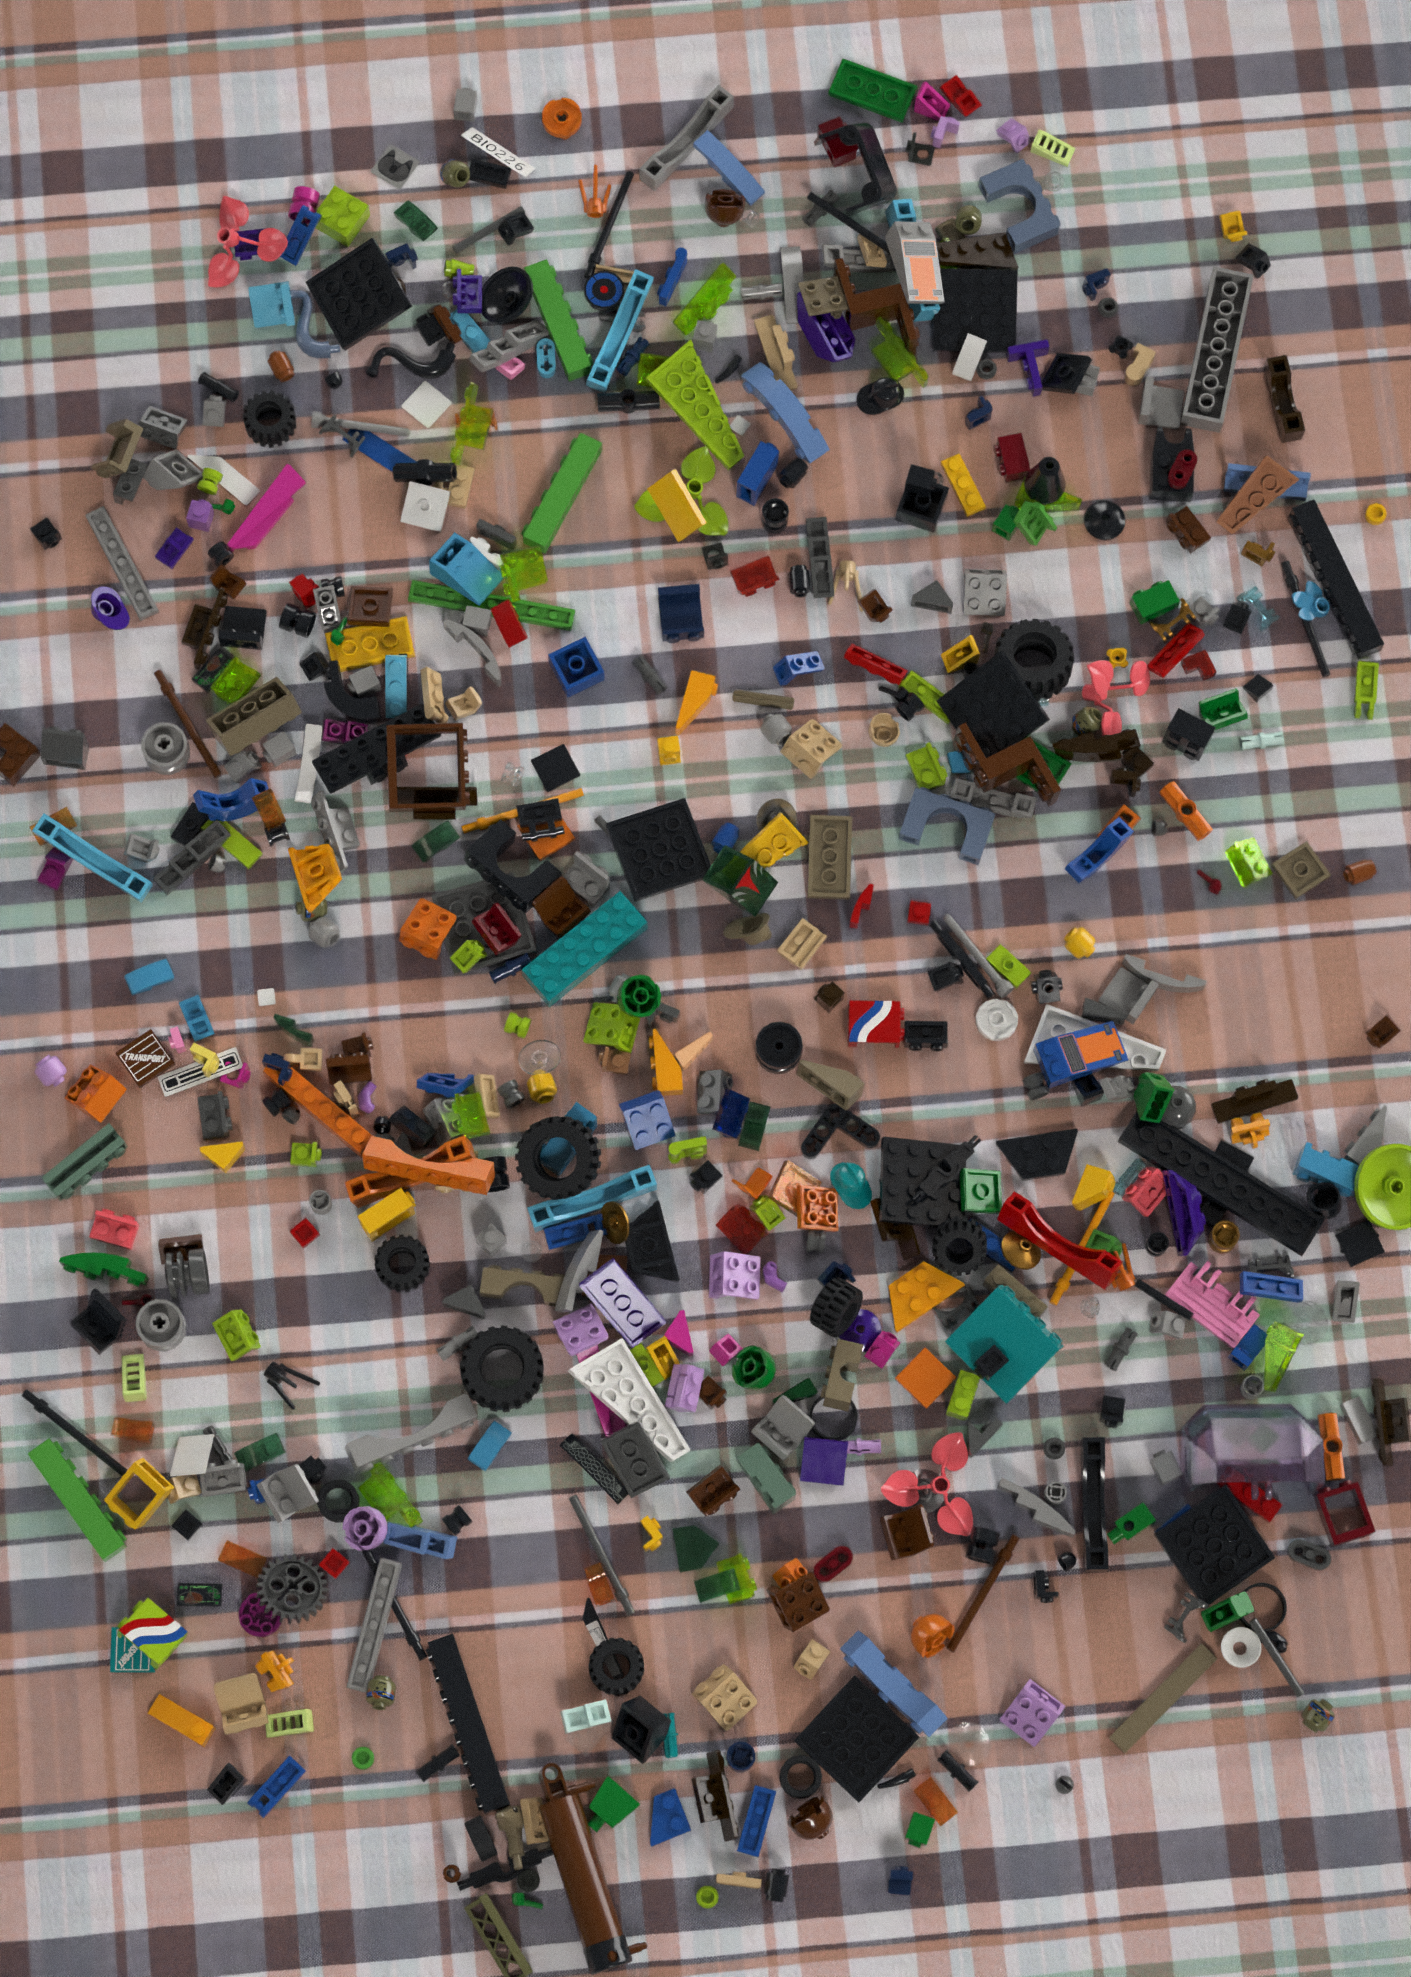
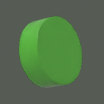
[352,1747,375,1770]

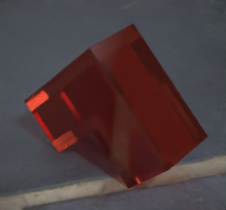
[1180,649,1217,681]

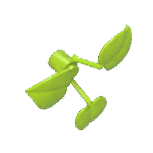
[634,446,729,536]

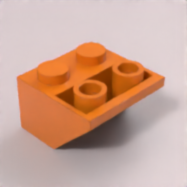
[64,1064,127,1123]

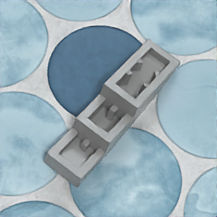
[469,320,549,372]
[555,1230,603,1313]
[997,1478,1076,1538]

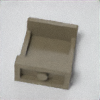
[91,419,143,478]

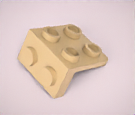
[780,719,842,779]
[692,1664,757,1731]
[213,1673,269,1735]

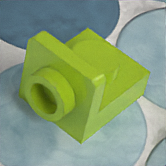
[450,939,488,974]
[290,1142,322,1167]
[749,1195,786,1231]

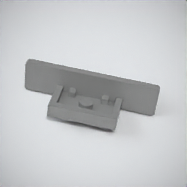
[311,791,360,873]

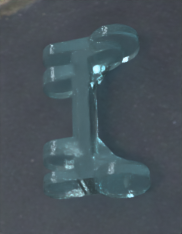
[1236,586,1280,631]

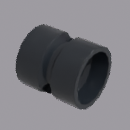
[761,498,789,534]
[279,603,316,638]
[483,1156,510,1193]
[965,1526,1000,1564]

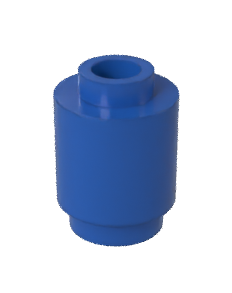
[711,822,740,855]

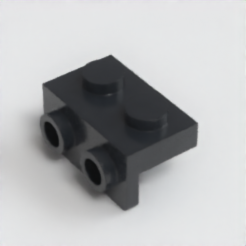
[904,1021,948,1051]
[388,1105,437,1147]

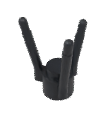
[264,1361,320,1410]

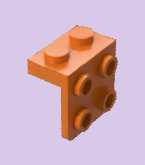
[399,898,457,960]

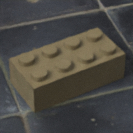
[206,677,302,757]

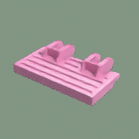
[1165,1261,1260,1349]

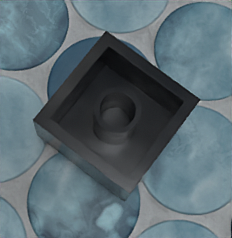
[895,483,949,533]
[1162,708,1216,761]

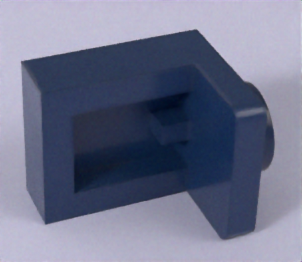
[262,1053,293,1086]
[817,1261,856,1288]
[888,1866,913,1895]

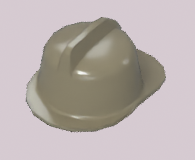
[723,913,772,945]

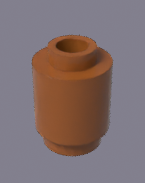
[267,350,295,383]
[1343,859,1377,885]

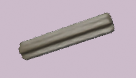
[732,689,794,710]

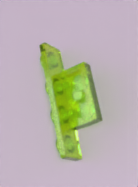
[673,263,736,335]
[871,316,928,388]
[450,382,494,465]
[358,1461,423,1528]

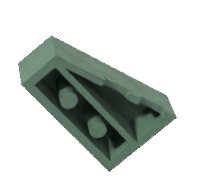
[736,1443,796,1514]

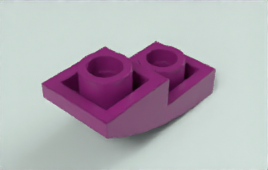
[321,719,368,744]

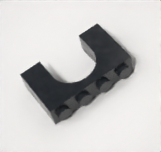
[464,820,562,914]

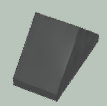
[911,580,953,614]
[442,1285,486,1319]

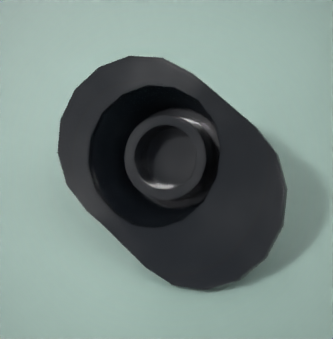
[856,377,904,415]

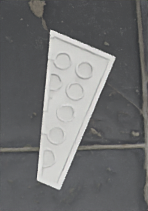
[1024,1004,1166,1071]
[568,1338,690,1462]

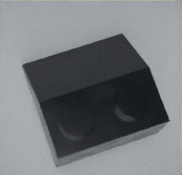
[611,1695,671,1764]

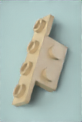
[754,315,798,391]

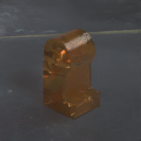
[111,1417,155,1444]
[583,1562,615,1607]

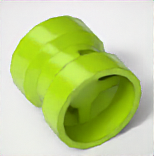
[197,467,223,495]
[504,1012,531,1039]

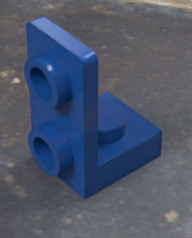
[772,651,825,686]
[1227,1325,1271,1371]

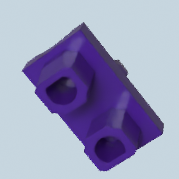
[154,527,194,569]

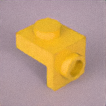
[1219,210,1248,242]
[640,1515,663,1552]

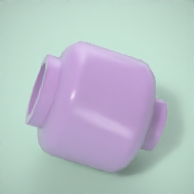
[35,1055,67,1087]

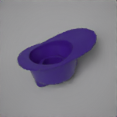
[91,586,130,630]

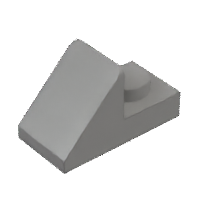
[1332,1280,1360,1323]

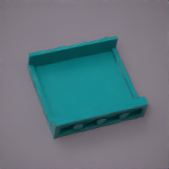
[945,1285,1064,1404]

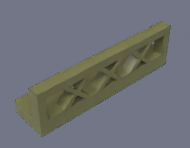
[464,1893,533,1977]

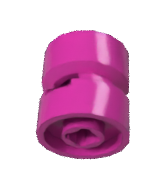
[288,186,320,224]

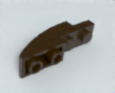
[1052,729,1141,762]

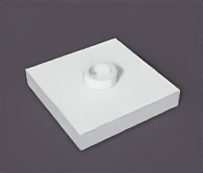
[400,481,451,532]

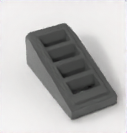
[1081,998,1126,1025]

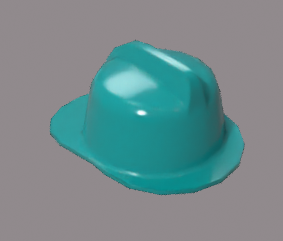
[830,1162,872,1210]

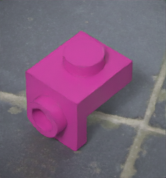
[864,1331,900,1369]

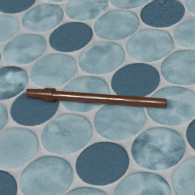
[154,670,222,779]
[946,1534,1020,1653]

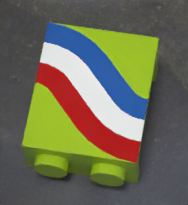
[117,1598,188,1670]

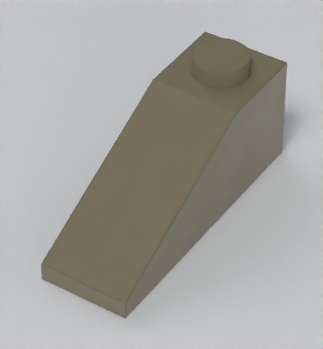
[796,1060,865,1110]

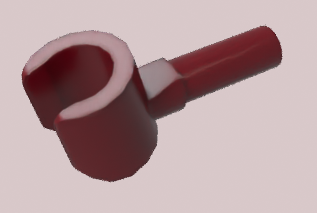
[1197,869,1222,895]
[122,1294,152,1308]

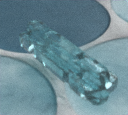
[1113,1158,1145,1196]

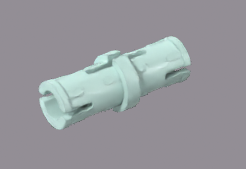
[1240,731,1284,750]

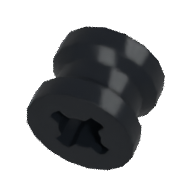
[208,542,234,567]

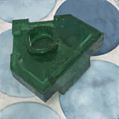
[673,1525,720,1573]

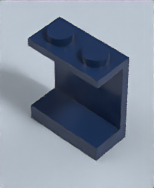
[658,584,704,643]

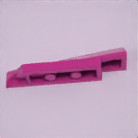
[227,464,306,552]
[576,1344,626,1436]

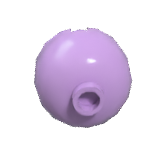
[343,1506,388,1551]

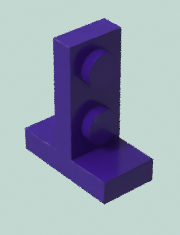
[1006,339,1049,397]

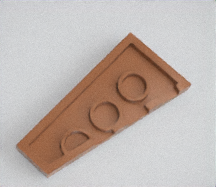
[1216,455,1300,534]

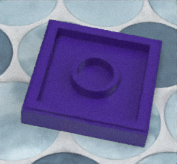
[800,1437,848,1486]

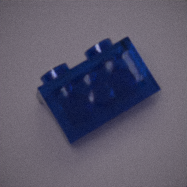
[712,1089,750,1139]

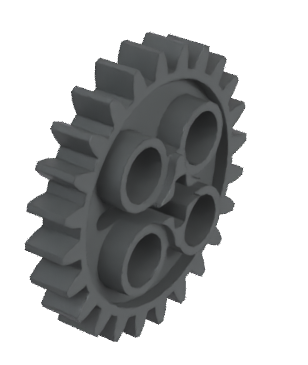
[256,1554,328,1624]

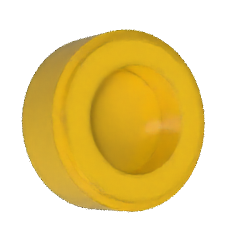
[1365,503,1387,525]

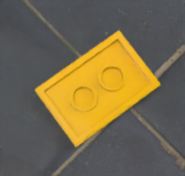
[647,469,707,542]

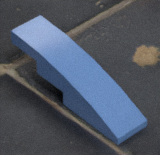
[693,130,765,206]

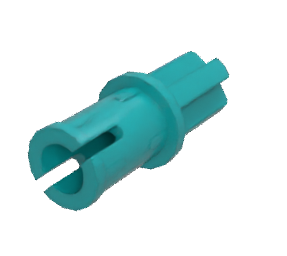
[663,1713,678,1758]

